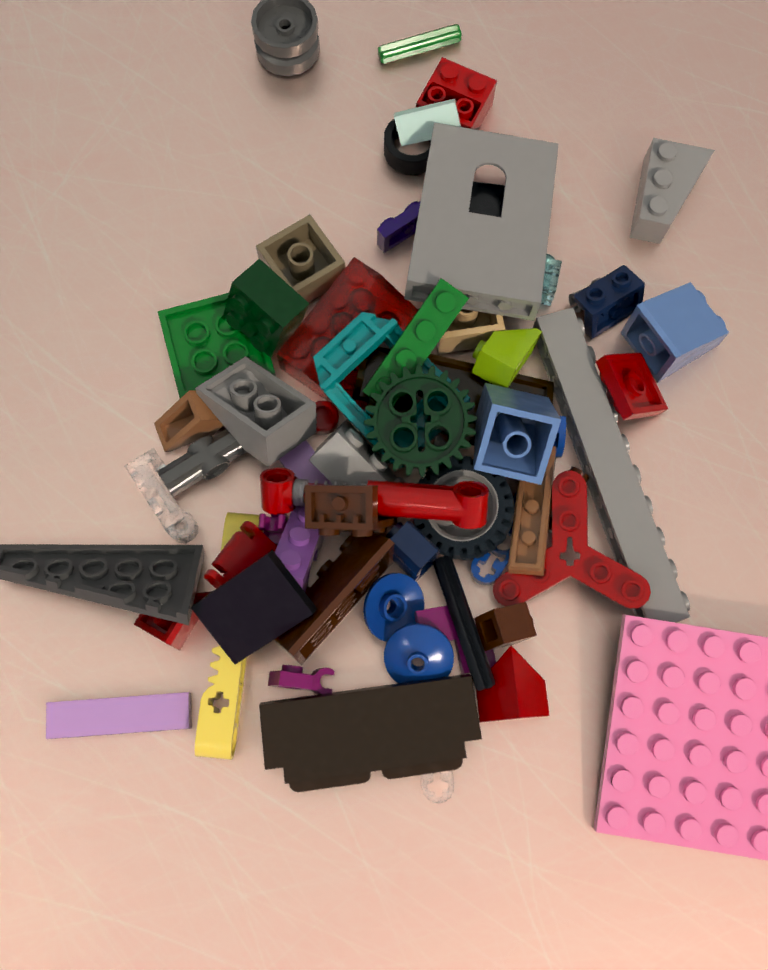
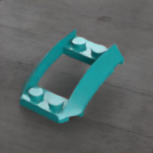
[313,312,471,469]

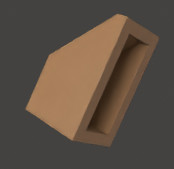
[154,390,224,452]

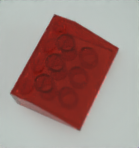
[277,257,418,411]

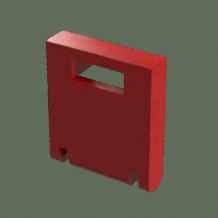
[204,521,277,588]

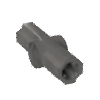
[157,429,247,497]

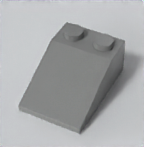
[195,356,316,467]

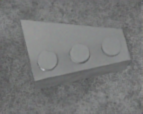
[630,138,715,244]
[309,419,407,528]

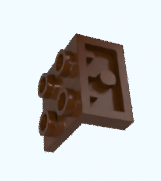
[305,484,397,537]

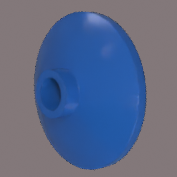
[363,573,424,642]
[384,623,454,683]

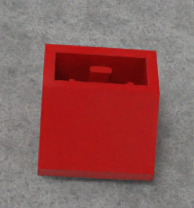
[416,57,497,129]

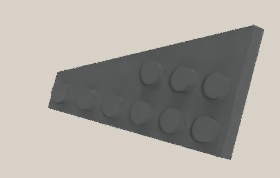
[0,544,204,625]

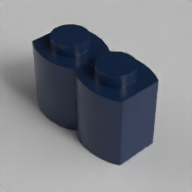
[386,521,441,582]

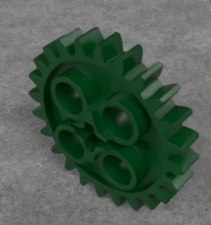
[364,364,477,478]

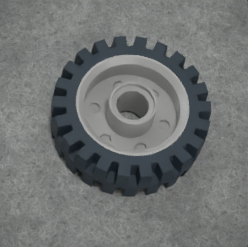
[413,456,514,560]

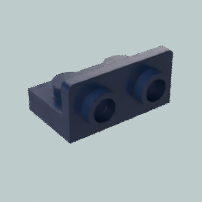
[574,265,645,339]

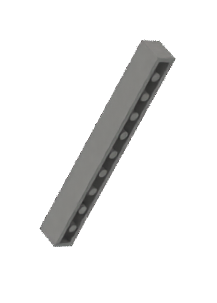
[533,308,690,623]

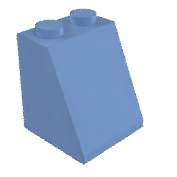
[621,282,729,383]
[473,383,561,485]

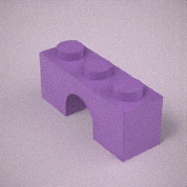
[275,505,325,592]

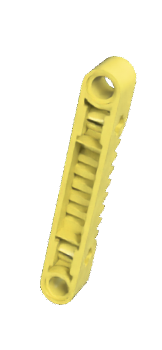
[195,512,263,760]

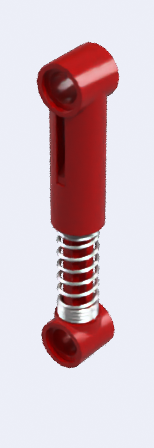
[260,468,489,529]

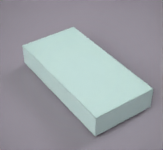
[394,99,461,146]

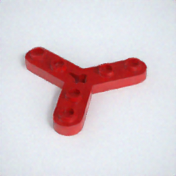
[493,470,651,609]

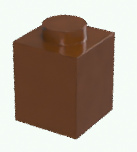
[474,602,537,651]

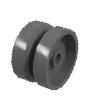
[251,0,320,76]

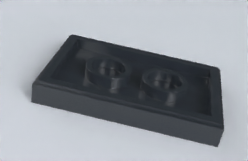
[191,550,318,664]

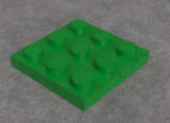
[158,293,276,398]

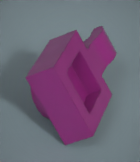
[258,513,288,546]
[268,665,335,695]

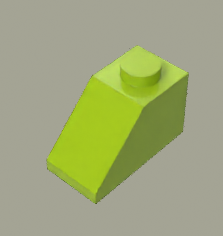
[472,328,542,388]

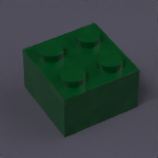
[223,259,310,358]

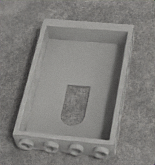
[404,123,558,321]

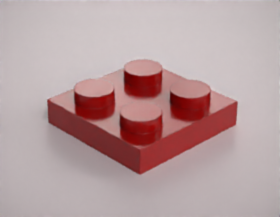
[595,353,668,420]

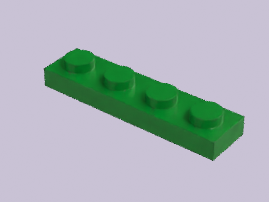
[362,278,469,406]

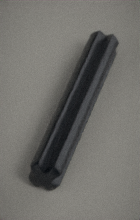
[433,556,496,691]

